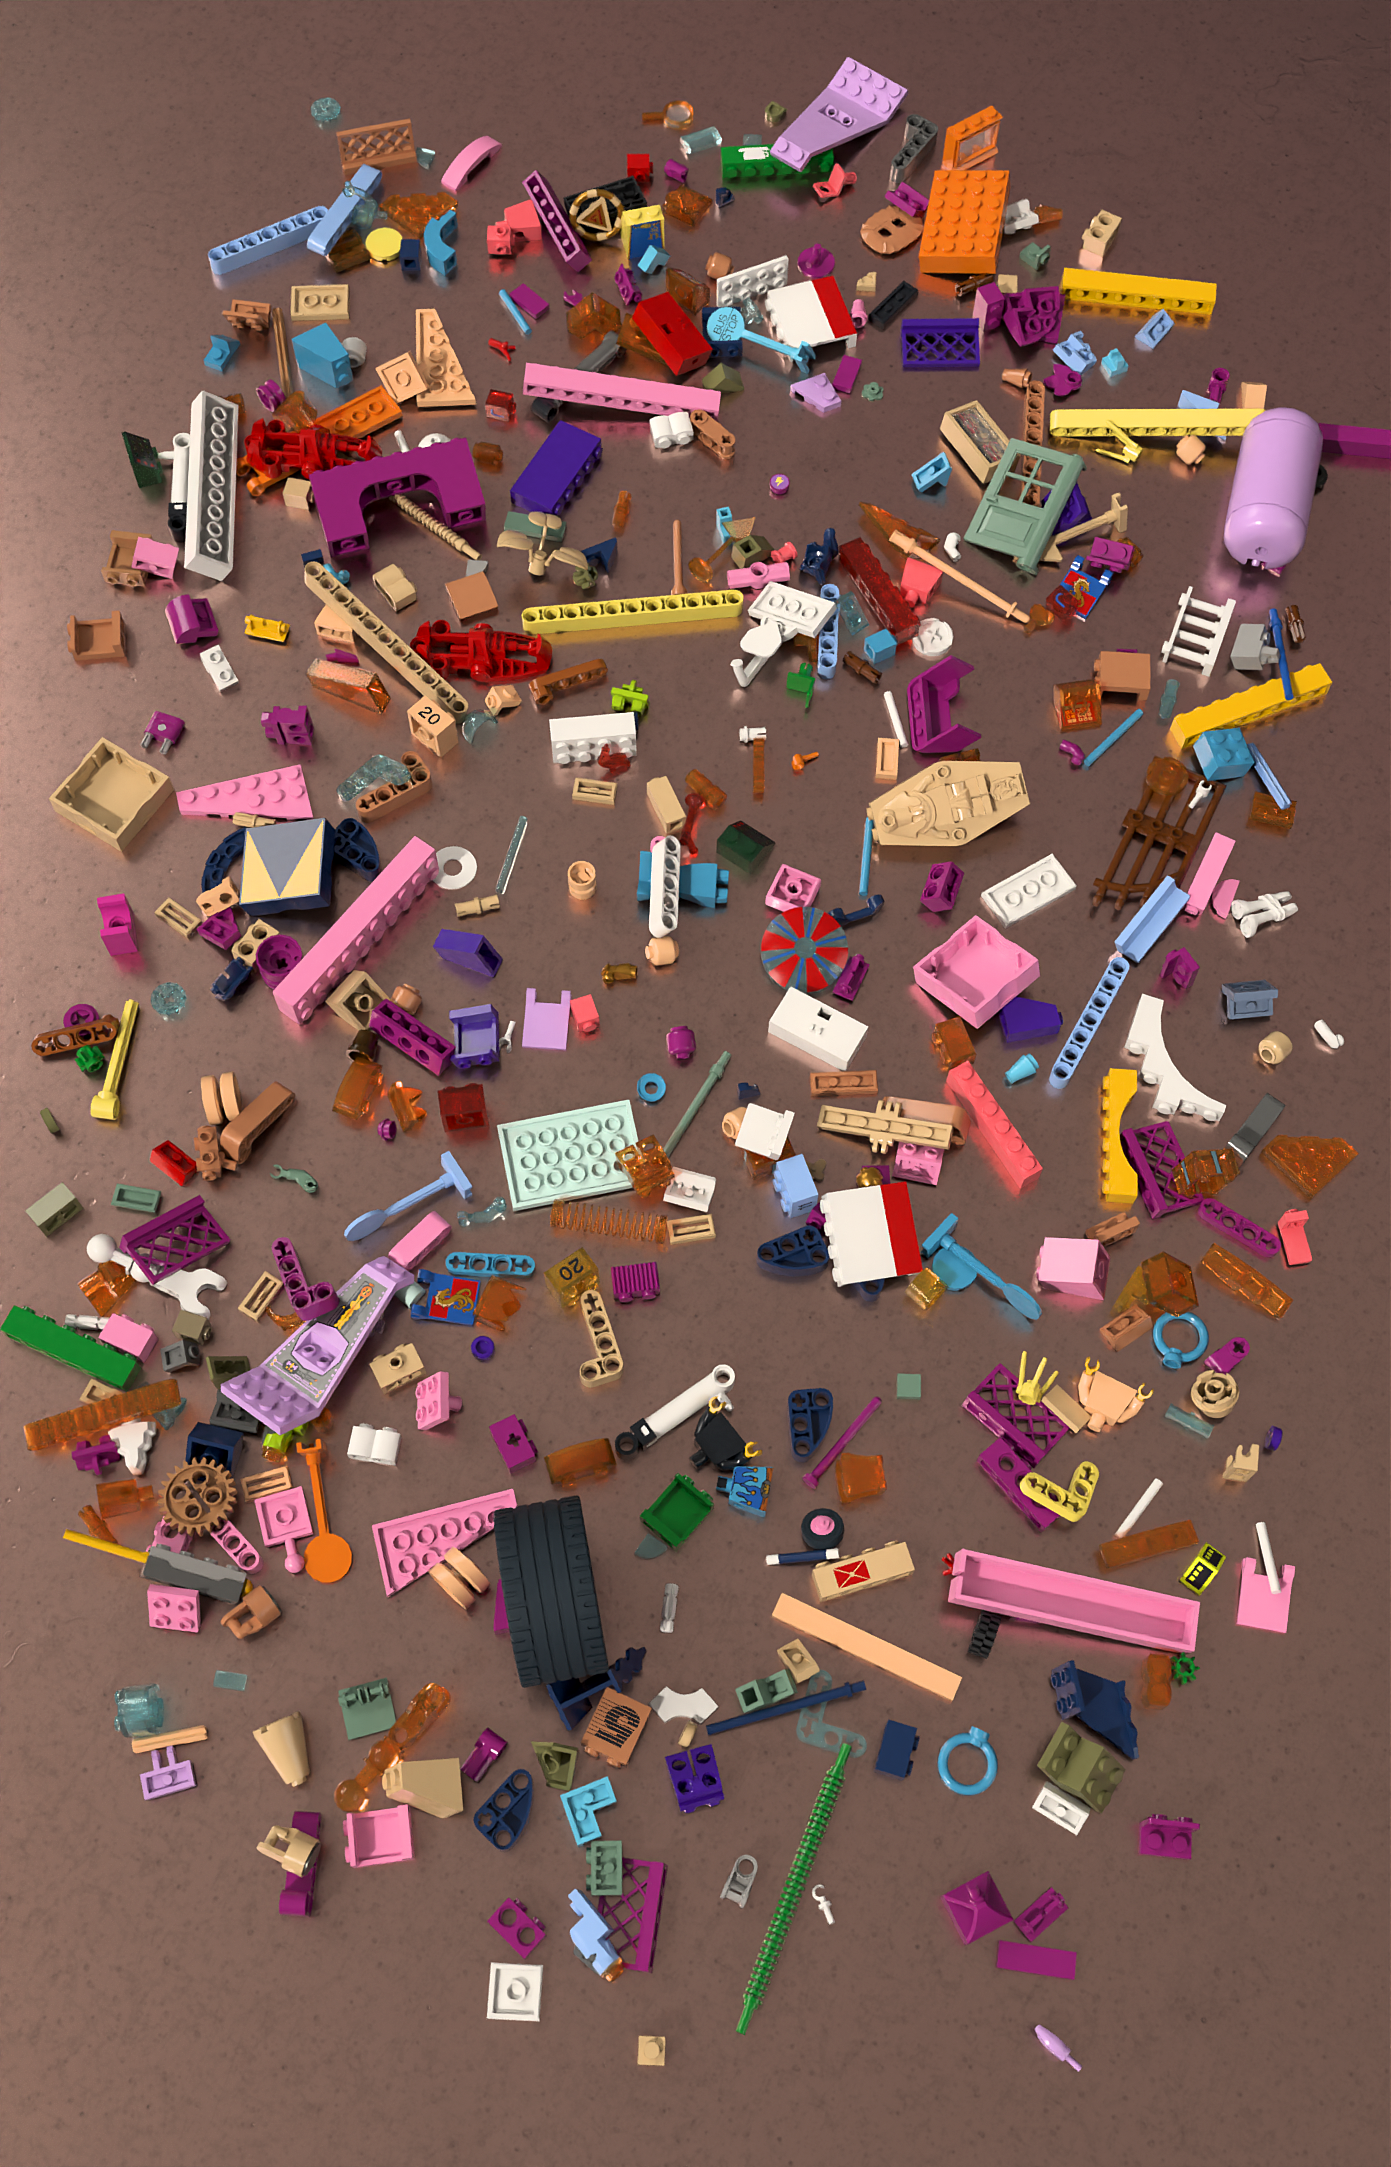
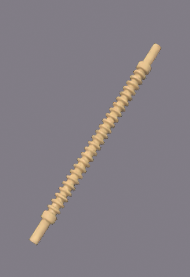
[336,450,482,560]

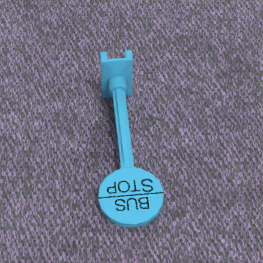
[707,307,816,374]

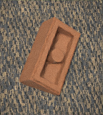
[1100,1304,1153,1352]

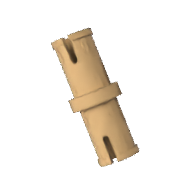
[455,894,500,917]

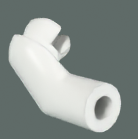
[944,532,961,562]
[1314,1020,1344,1049]

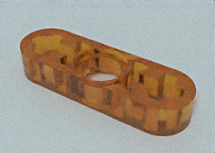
[753,738,764,793]

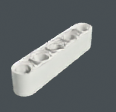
[649,835,681,938]

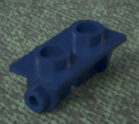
[210,957,253,1000]

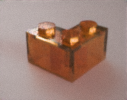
[566,292,622,340]

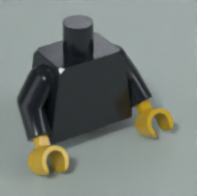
[689,1396,762,1470]

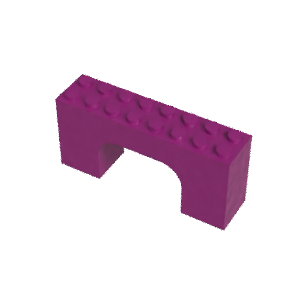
[309,438,486,558]

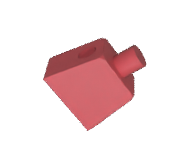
[495,199,542,242]
[899,557,943,608]

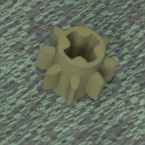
[573,562,598,589]

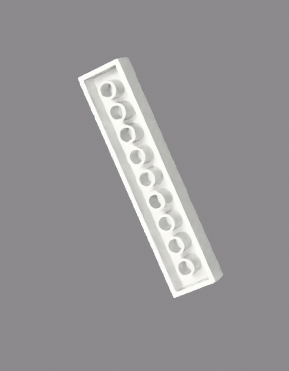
[184,390,238,581]

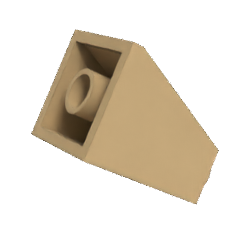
[382,1758,463,1818]

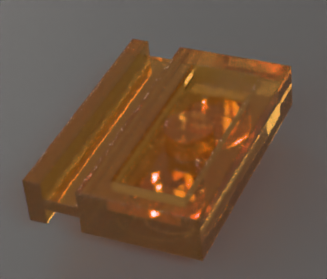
[1249,791,1297,829]

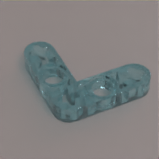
[336,755,411,801]
[796,1670,867,1758]

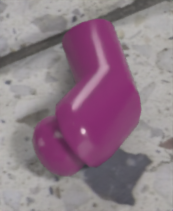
[1059,739,1085,765]

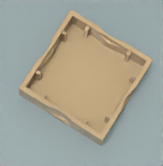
[49,737,174,852]

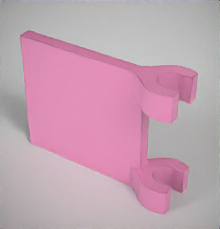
[1236,1557,1295,1633]

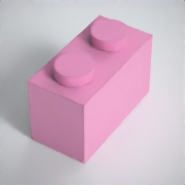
[131,537,179,579]
[98,1313,158,1363]

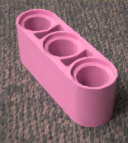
[388,1211,452,1271]
[211,1519,263,1575]

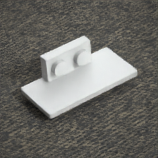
[716,256,789,307]

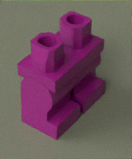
[261,705,314,745]

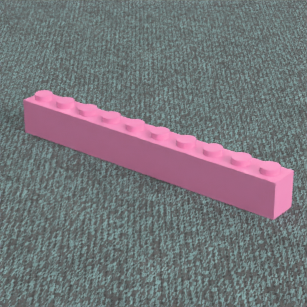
[523,363,721,421]

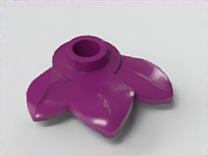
[1043,364,1082,396]

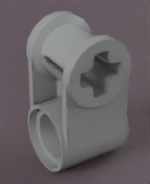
[720,1855,758,1908]

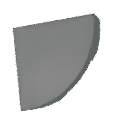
[466,560,489,577]

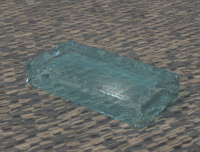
[681,126,722,154]

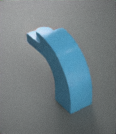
[424,210,458,276]

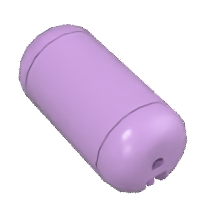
[1224,407,1323,569]

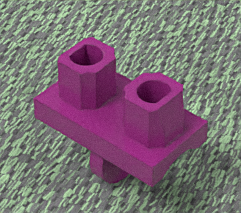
[72,1435,121,1475]

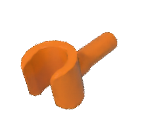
[791,752,819,770]

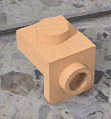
[485,685,522,715]

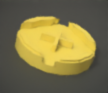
[365,228,402,261]

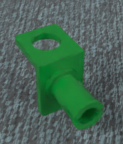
[786,663,815,708]

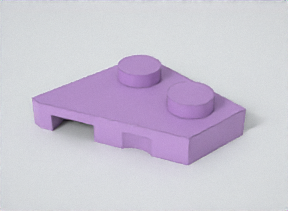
[791,373,841,413]

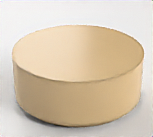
[678,1721,697,1748]

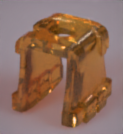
[835,1453,887,1503]

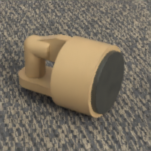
[257,1825,321,1877]

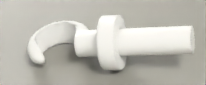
[812,1884,835,1925]

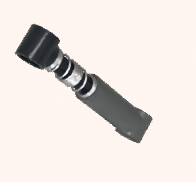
[531,330,629,422]

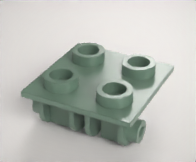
[338,1677,397,1740]

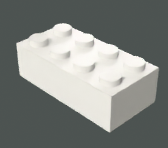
[549,712,637,764]

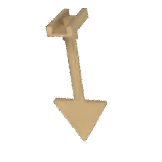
[1014,493,1128,562]

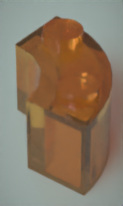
[332,1057,383,1120]
[544,1438,617,1487]

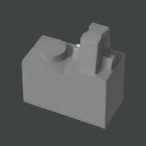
[1230,624,1281,670]

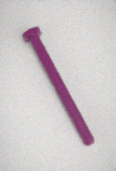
[802,1396,882,1489]

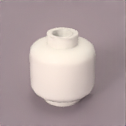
[342,337,367,368]

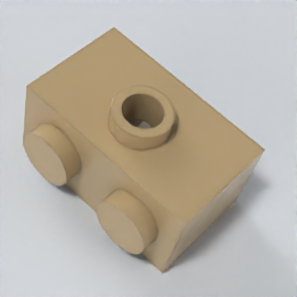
[370,1343,426,1394]

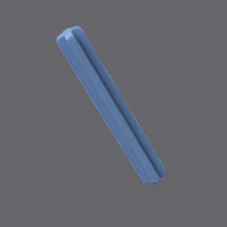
[1247,743,1292,810]

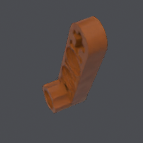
[529,659,608,705]
[31,1014,120,1056]

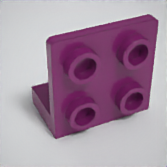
[1139,1814,1200,1860]

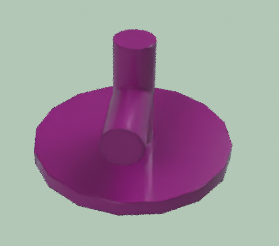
[798,243,835,278]

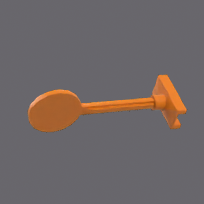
[296,1439,352,1583]

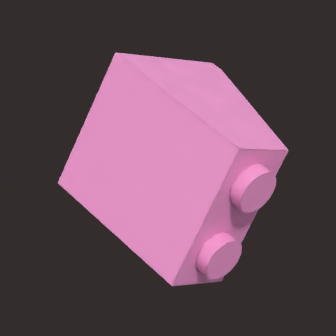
[1037,1237,1110,1300]

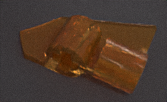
[77,1260,137,1317]

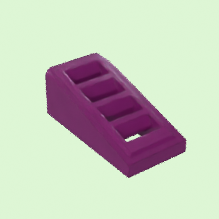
[493,1579,510,1635]

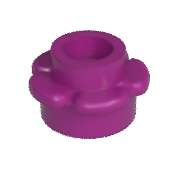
[377,1118,397,1140]

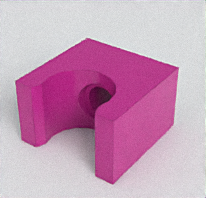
[97,893,138,956]

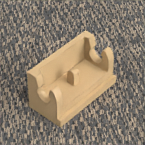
[1223,1444,1259,1482]

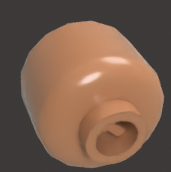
[705,252,734,280]
[390,984,422,1016]

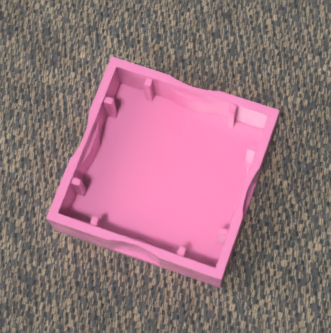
[913,915,1040,1029]

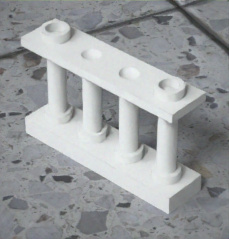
[1161,586,1236,677]

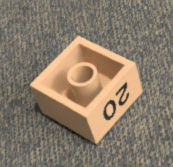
[407,696,458,758]

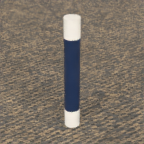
[766,1548,840,1565]

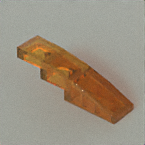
[1201,1243,1293,1319]
[1098,1520,1199,1569]

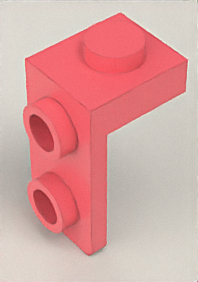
[1278,1209,1312,1265]

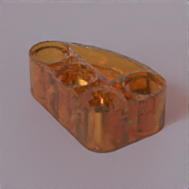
[272,391,318,432]

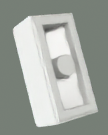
[1032,1781,1090,1835]

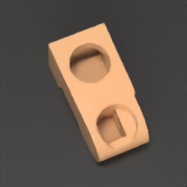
[196,876,240,916]

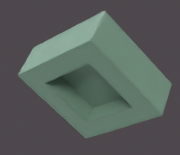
[897,1373,921,1400]

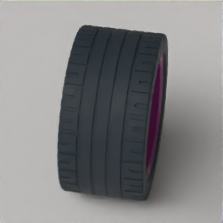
[493,1495,609,1688]

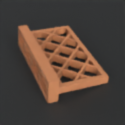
[336,119,417,175]

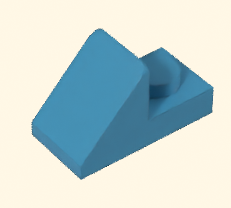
[204,335,240,372]
[912,452,952,492]

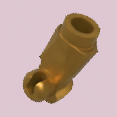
[601,963,638,984]

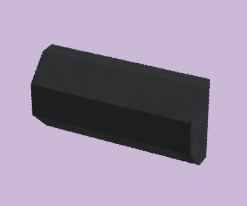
[564,176,647,228]

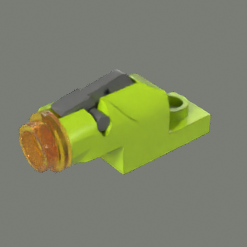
[261,1421,310,1462]

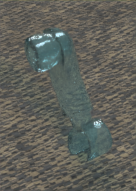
[457,1197,507,1227]

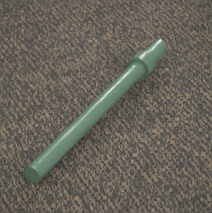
[657,1051,732,1164]

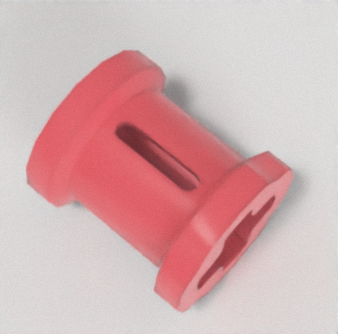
[771,542,798,564]

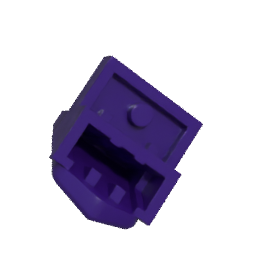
[1040,481,1092,535]

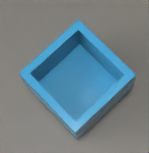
[1193,728,1254,781]

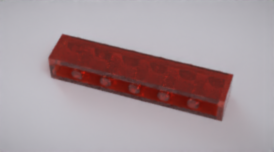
[838,537,921,645]

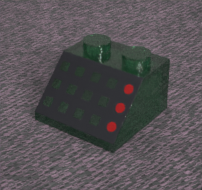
[121,432,164,489]
[716,820,776,874]

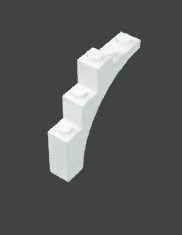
[1124,994,1226,1121]

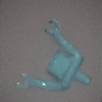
[342,181,388,229]

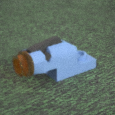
[568,1889,626,1983]

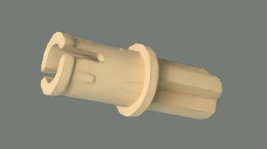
[233,812,277,828]

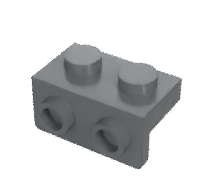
[210,1389,261,1433]

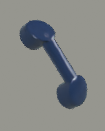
[828,894,885,926]

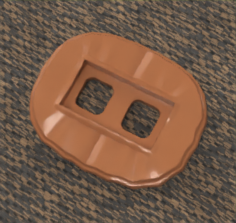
[860,205,924,254]

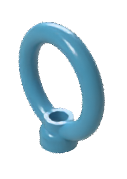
[1153,1310,1209,1369]
[938,1727,998,1795]

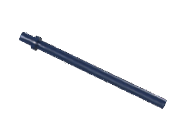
[706,1680,867,1735]

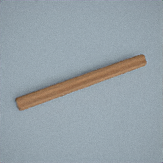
[272,307,295,403]

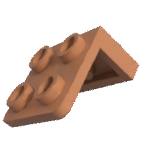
[222,299,272,331]

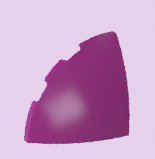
[1002,286,1060,347]

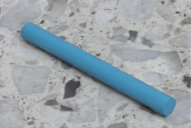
[1083,709,1144,766]
[859,817,874,896]

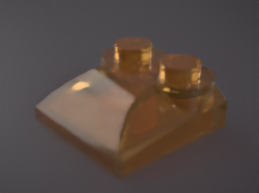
[662,185,713,227]

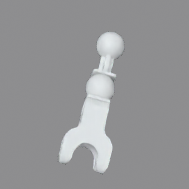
[87,1234,227,1320]

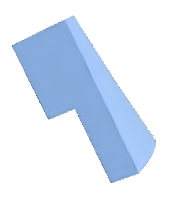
[1053,331,1097,375]

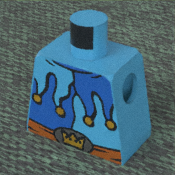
[716,1467,773,1517]

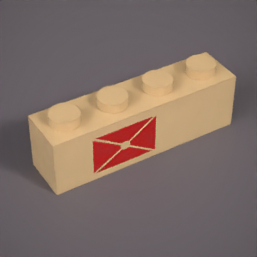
[812,1541,915,1602]

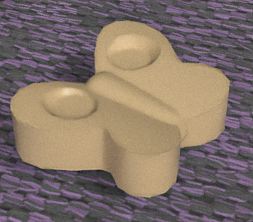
[805,1159,826,1182]

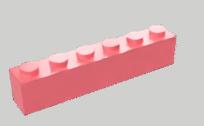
[946,1061,1043,1189]

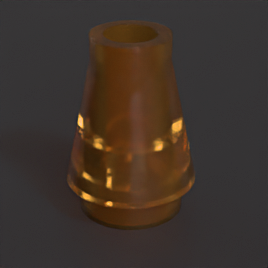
[1033,204,1063,224]

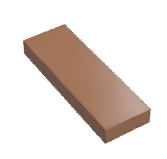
[810,1070,878,1096]

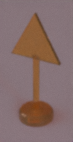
[688,517,755,583]

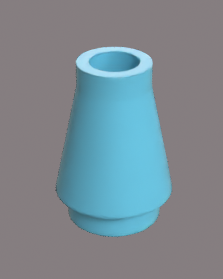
[1005,1053,1039,1084]

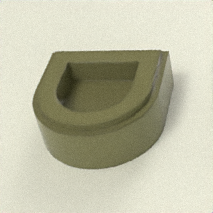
[765,101,787,122]
[40,1108,60,1134]

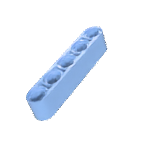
[817,584,839,680]

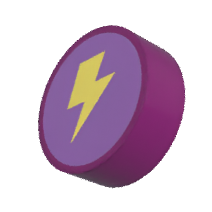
[770,474,790,494]

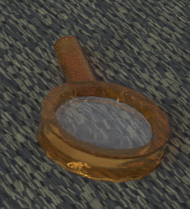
[642,100,694,129]

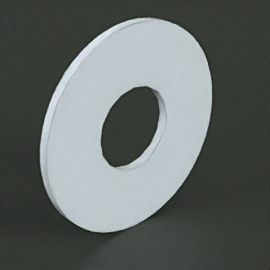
[433,846,477,889]

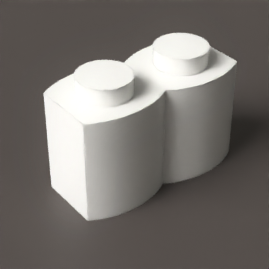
[650,412,693,448]
[347,1424,401,1465]

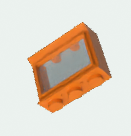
[942,105,1003,170]

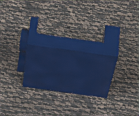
[702,306,743,357]

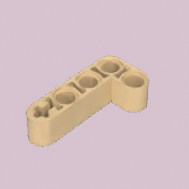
[579,1290,624,1388]

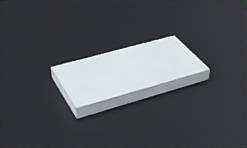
[981,854,1077,929]

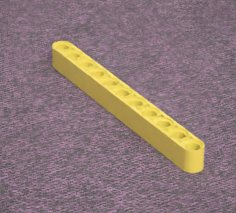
[1050,409,1266,436]
[522,590,743,635]

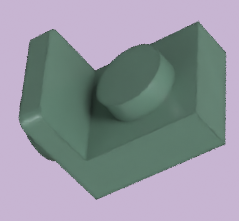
[1019,242,1051,270]

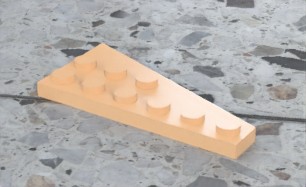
[416,309,476,407]

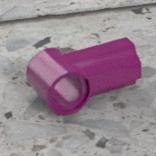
[460,1727,508,1783]

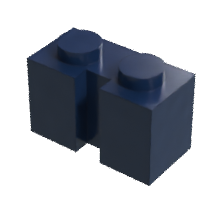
[874,1719,920,1781]

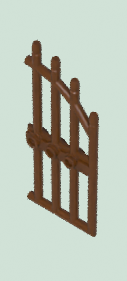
[1092,756,1227,910]

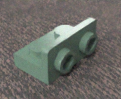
[586,1841,622,1897]

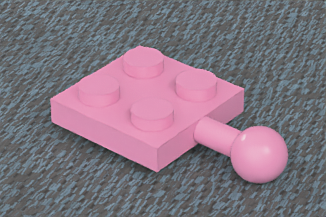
[255,1486,314,1573]

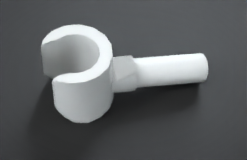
[1189,781,1212,809]
[499,1021,516,1053]

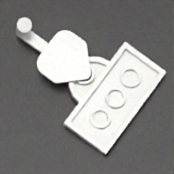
[731,581,837,687]

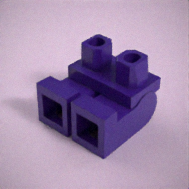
[665,1744,724,1813]

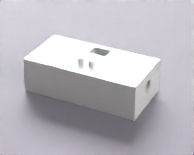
[768,987,868,1071]

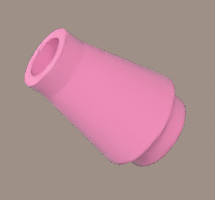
[849,299,868,328]

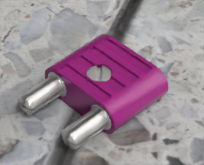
[140,711,185,755]

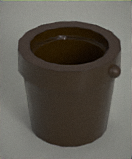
[346,1030,379,1066]

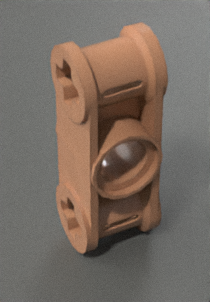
[690,409,735,459]

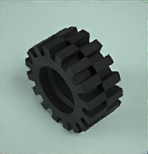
[968,1610,1001,1659]

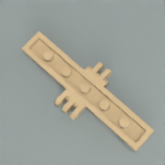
[817,1100,954,1154]

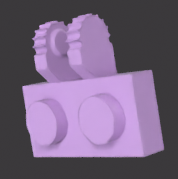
[140,1745,196,1801]

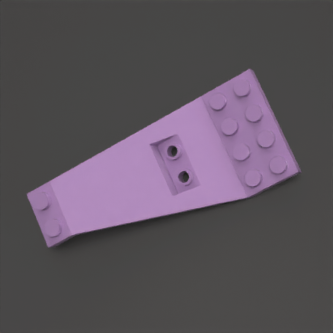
[770,57,908,172]

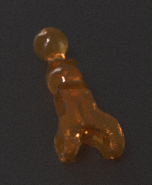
[334,1683,451,1812]

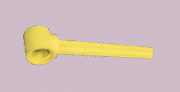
[91,1000,139,1120]

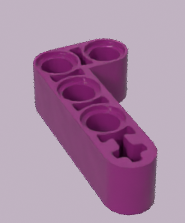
[271,1237,339,1321]
[279,1811,321,1917]

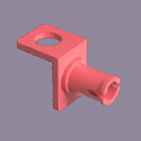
[813,164,857,198]

